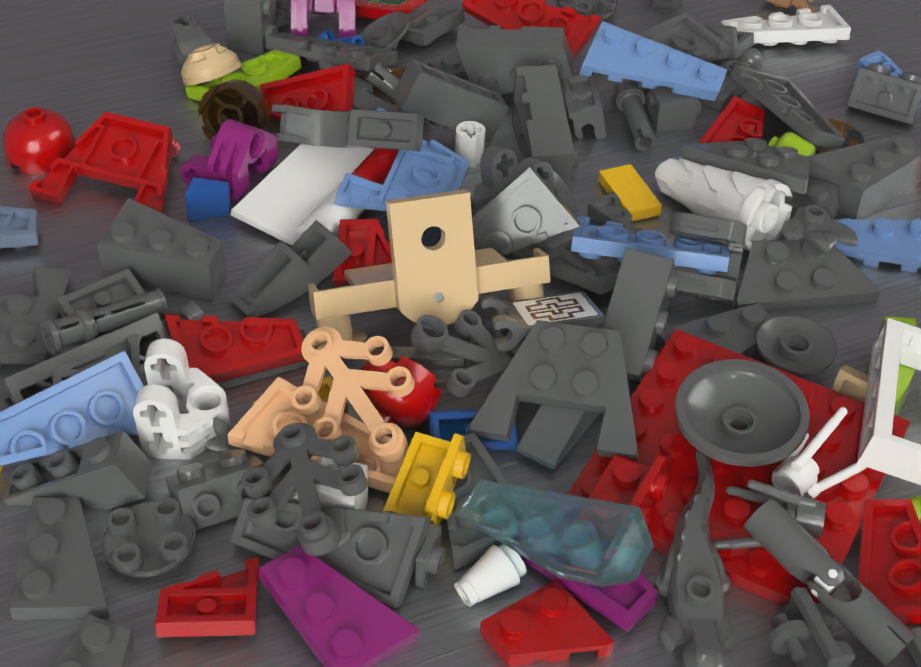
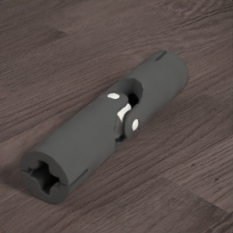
[743,498,916,666]

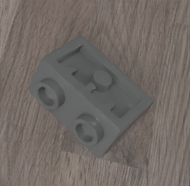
[847,62,921,125]

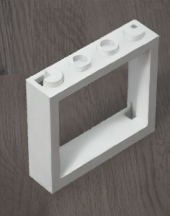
[857,318,921,485]

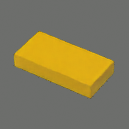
[598,164,662,222]

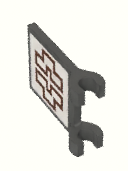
[479,291,606,352]

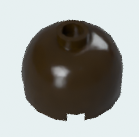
[198,80,270,140]

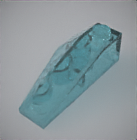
[458,479,654,587]

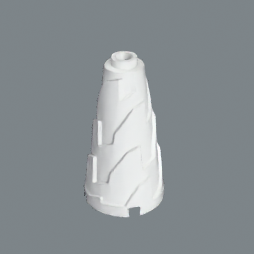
[655,158,793,251]

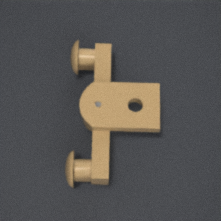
[308,189,550,350]

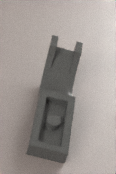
[270,104,424,152]

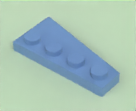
[833,218,921,273]

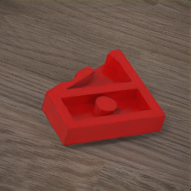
[333,219,392,288]
[155,558,260,638]
[480,579,614,667]

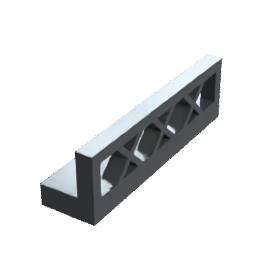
[0,313,170,405]

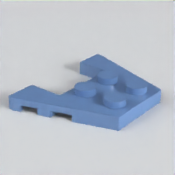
[334,107,470,211]

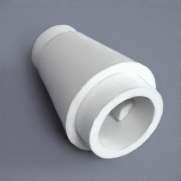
[454,543,526,607]

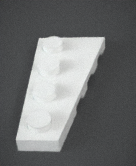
[720,5,851,46]

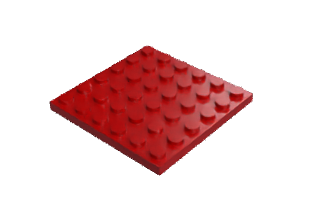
[564,329,911,607]

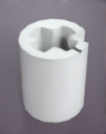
[455,121,486,168]

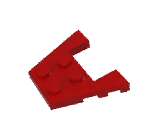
[28,112,173,214]

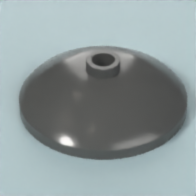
[675,359,810,467]

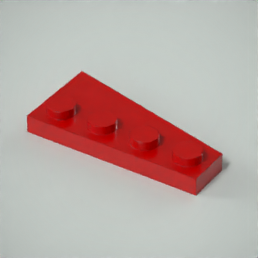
[462,0,602,61]

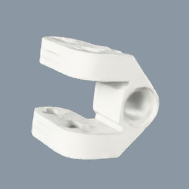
[133,339,231,460]

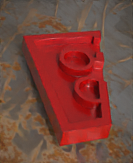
[260,63,355,122]
[165,314,306,383]

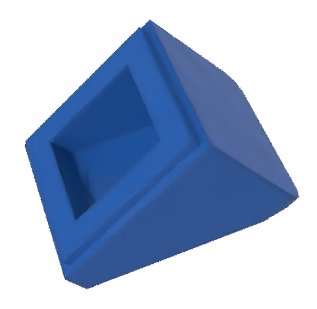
[185,177,231,221]

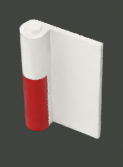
[231,144,398,246]

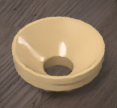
[180,43,241,85]

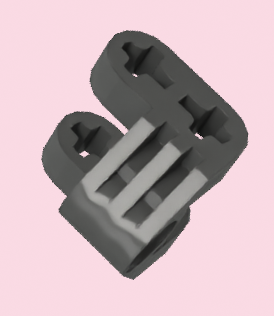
[472,144,555,215]
[669,212,747,305]

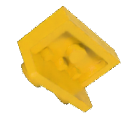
[383,432,471,526]

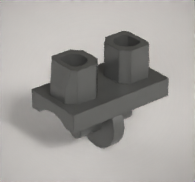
[768,587,855,667]

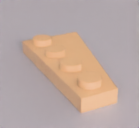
[228,377,409,493]

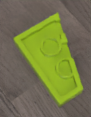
[185,50,302,102]

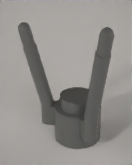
[712,480,825,550]

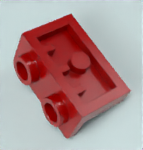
[576,454,670,549]

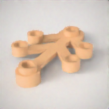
[291,327,415,463]

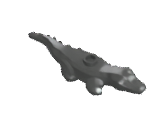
[654,450,735,667]

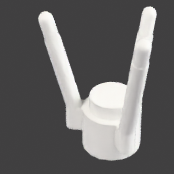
[772,407,868,499]

